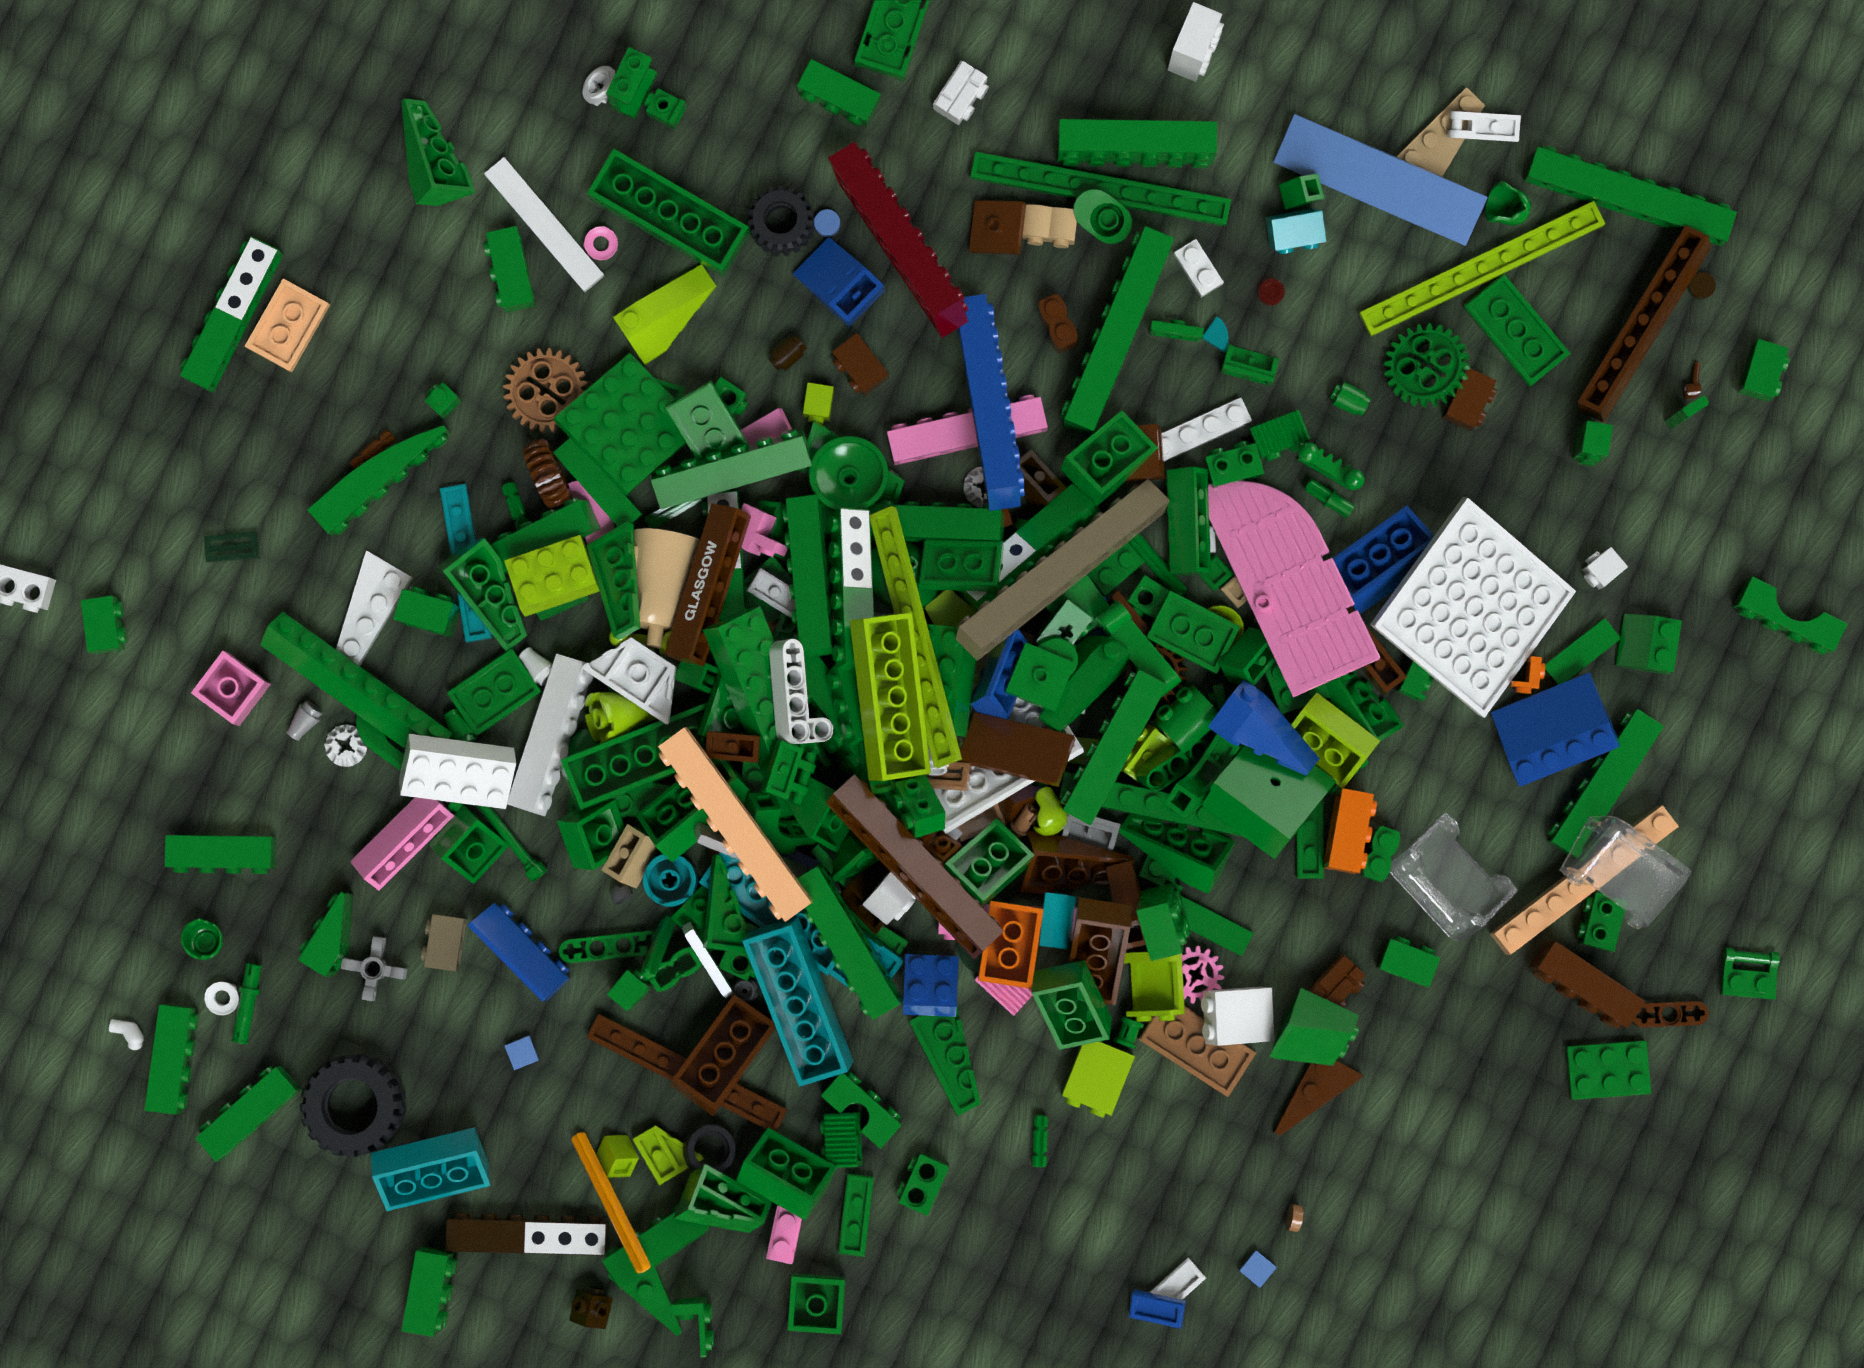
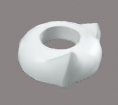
[204,981,239,1015]

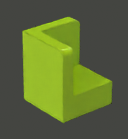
[596,1135,639,1178]

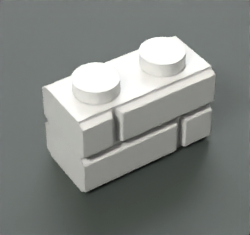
[933,61,989,125]

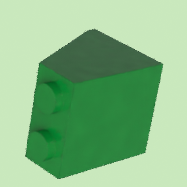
[784,770,850,853]
[1269,988,1359,1066]

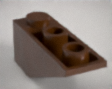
[1106,860,1146,949]

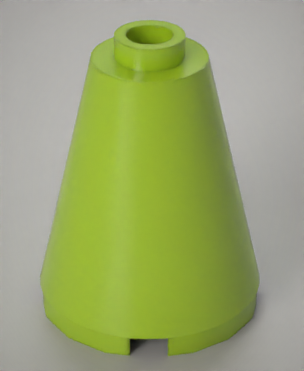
[585,692,657,744]

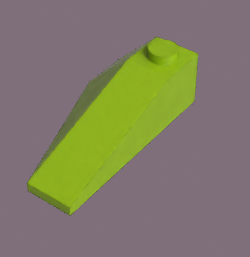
[613,264,717,365]

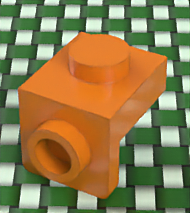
[1509,656,1545,694]

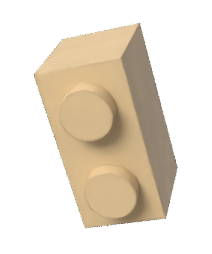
[602,824,658,889]

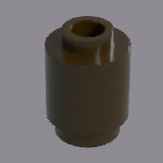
[768,333,807,371]

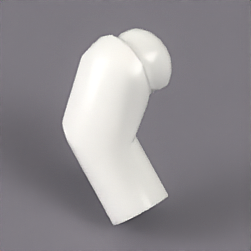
[109,1019,144,1050]

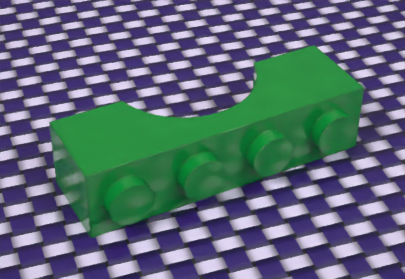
[1733,576,1848,655]

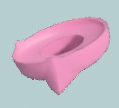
[583,226,618,261]

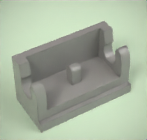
[1061,814,1120,851]

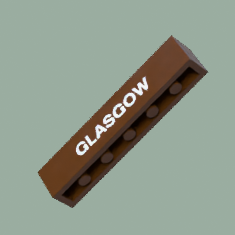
[664,503,751,667]

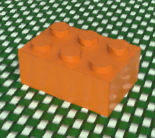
[1323,788,1377,874]
[978,901,1044,989]

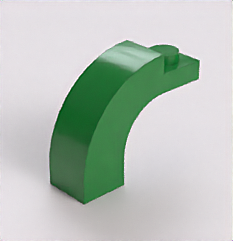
[1164,734,1243,819]
[745,792,820,854]

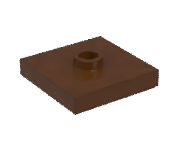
[969,200,1026,255]

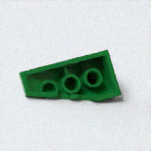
[437,537,527,652]
[1039,636,1130,732]

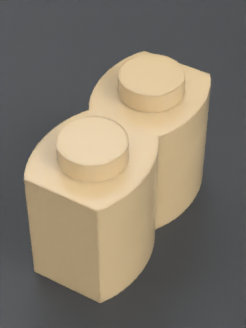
[1023,205,1077,248]

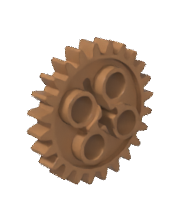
[503,348,589,434]

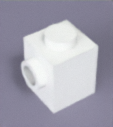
[1582,547,1628,589]

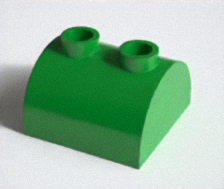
[1152,685,1218,753]

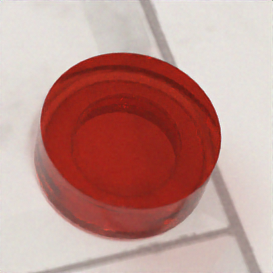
[1258,279,1285,306]

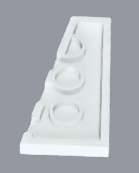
[336,551,412,666]

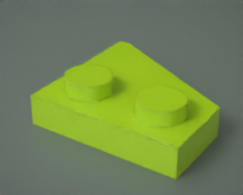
[632,1126,703,1185]

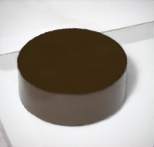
[1688,272,1716,300]

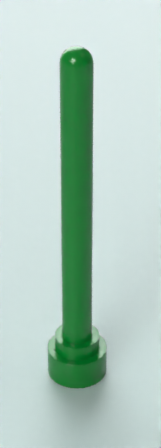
[476,805,548,883]

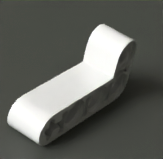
[769,639,833,744]

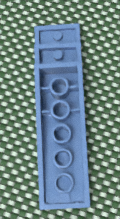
[1274,114,1488,246]

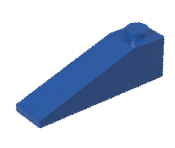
[1208,680,1320,776]

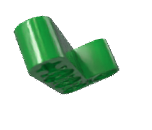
[1095,600,1182,698]

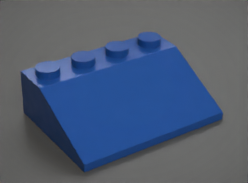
[1491,672,1621,787]

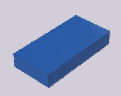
[1129,1289,1186,1329]

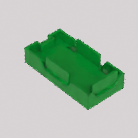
[854,0,931,82]

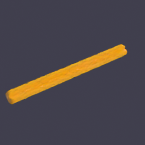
[571,1132,651,1273]

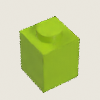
[803,383,834,424]

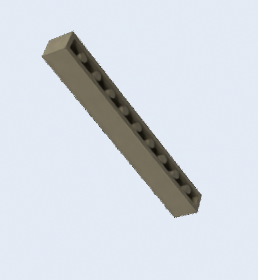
[955,479,1170,661]

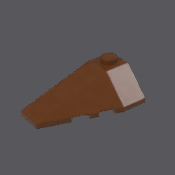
[1020,831,1134,894]

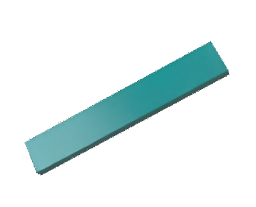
[440,484,493,643]

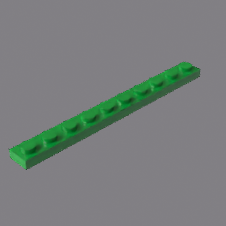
[970,152,1231,227]

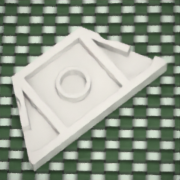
[582,638,677,725]

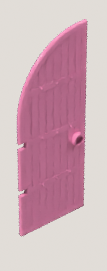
[1208,481,1381,697]

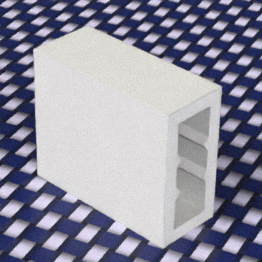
[1201,987,1274,1046]

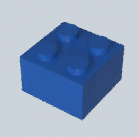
[903,954,959,1017]

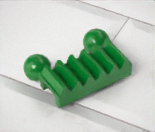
[1297,442,1365,492]

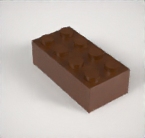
[1068,898,1133,1005]
[1529,941,1646,1029]
[670,994,776,1116]

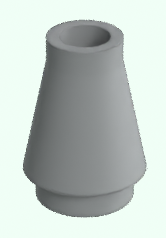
[286,700,323,741]

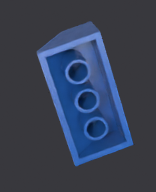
[467,903,571,1001]

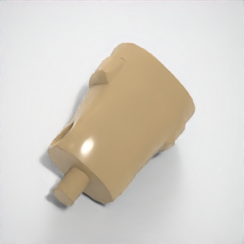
[634,528,700,648]

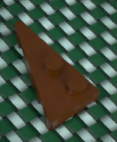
[1273,1061,1363,1136]

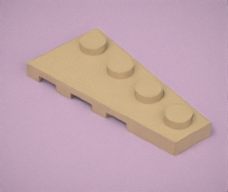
[1397,87,1485,176]

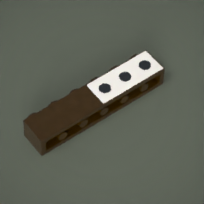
[446,1212,610,1256]

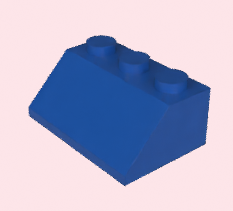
[971,629,1028,720]

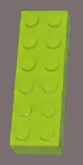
[850,613,931,781]

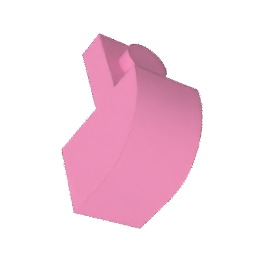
[741,503,788,557]

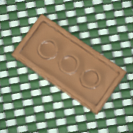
[1139,1006,1256,1097]

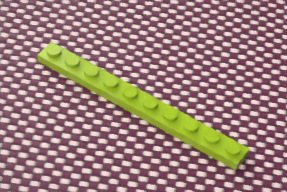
[1359,201,1605,337]
[870,506,962,768]

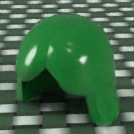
[1484,181,1531,226]

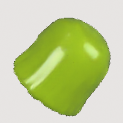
[1032,787,1068,836]

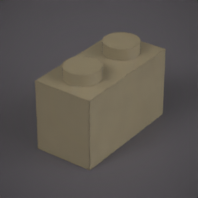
[421,914,468,972]

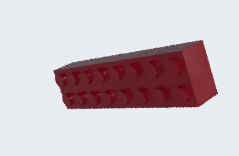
[828,141,968,338]

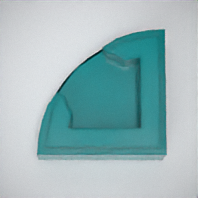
[1203,316,1229,353]

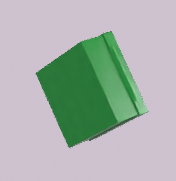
[1202,745,1336,859]

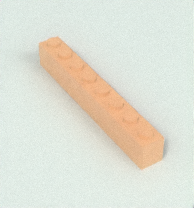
[658,727,813,922]
[1489,805,1679,955]

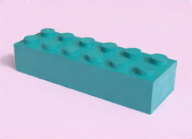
[742,916,854,1087]

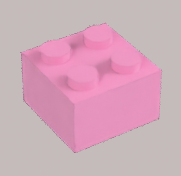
[191,651,271,726]

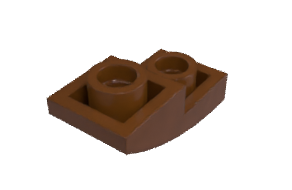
[907,829,961,866]

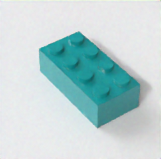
[371,1127,491,1211]

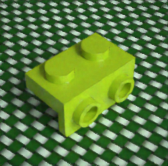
[1121,724,1173,786]

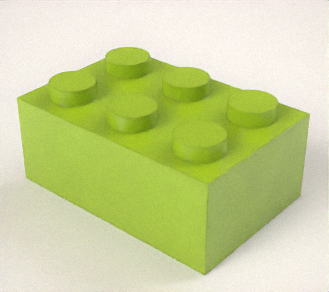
[504,535,600,617]
[1291,692,1380,788]

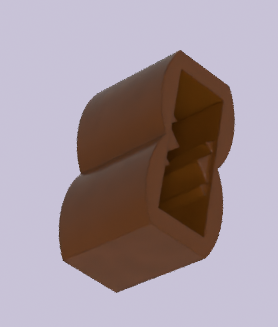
[1038,294,1077,354]

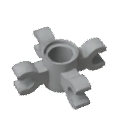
[340,937,408,1001]

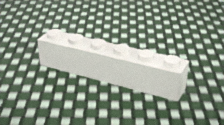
[507,654,593,816]

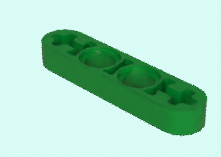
[559,931,656,963]

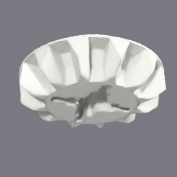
[582,66,616,106]
[964,467,988,508]
[324,724,367,767]

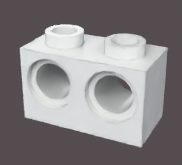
[0,565,56,613]

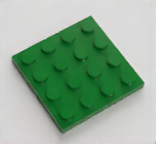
[553,353,686,496]

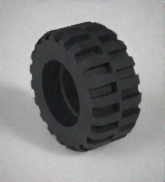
[300,1054,407,1157]

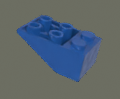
[793,237,885,328]

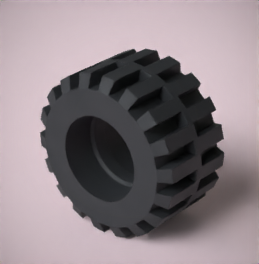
[748,186,814,256]

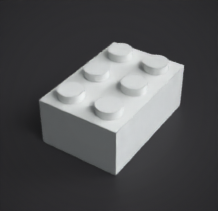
[1168,2,1224,82]

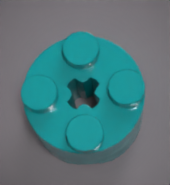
[643,854,698,907]

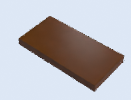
[959,712,1076,787]

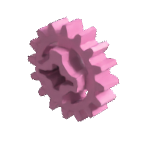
[1181,946,1224,1004]

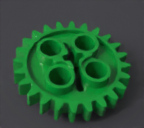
[1384,323,1470,408]

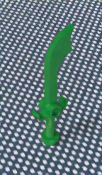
[356,715,465,812]

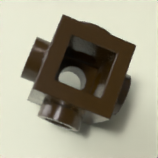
[569,1286,613,1329]

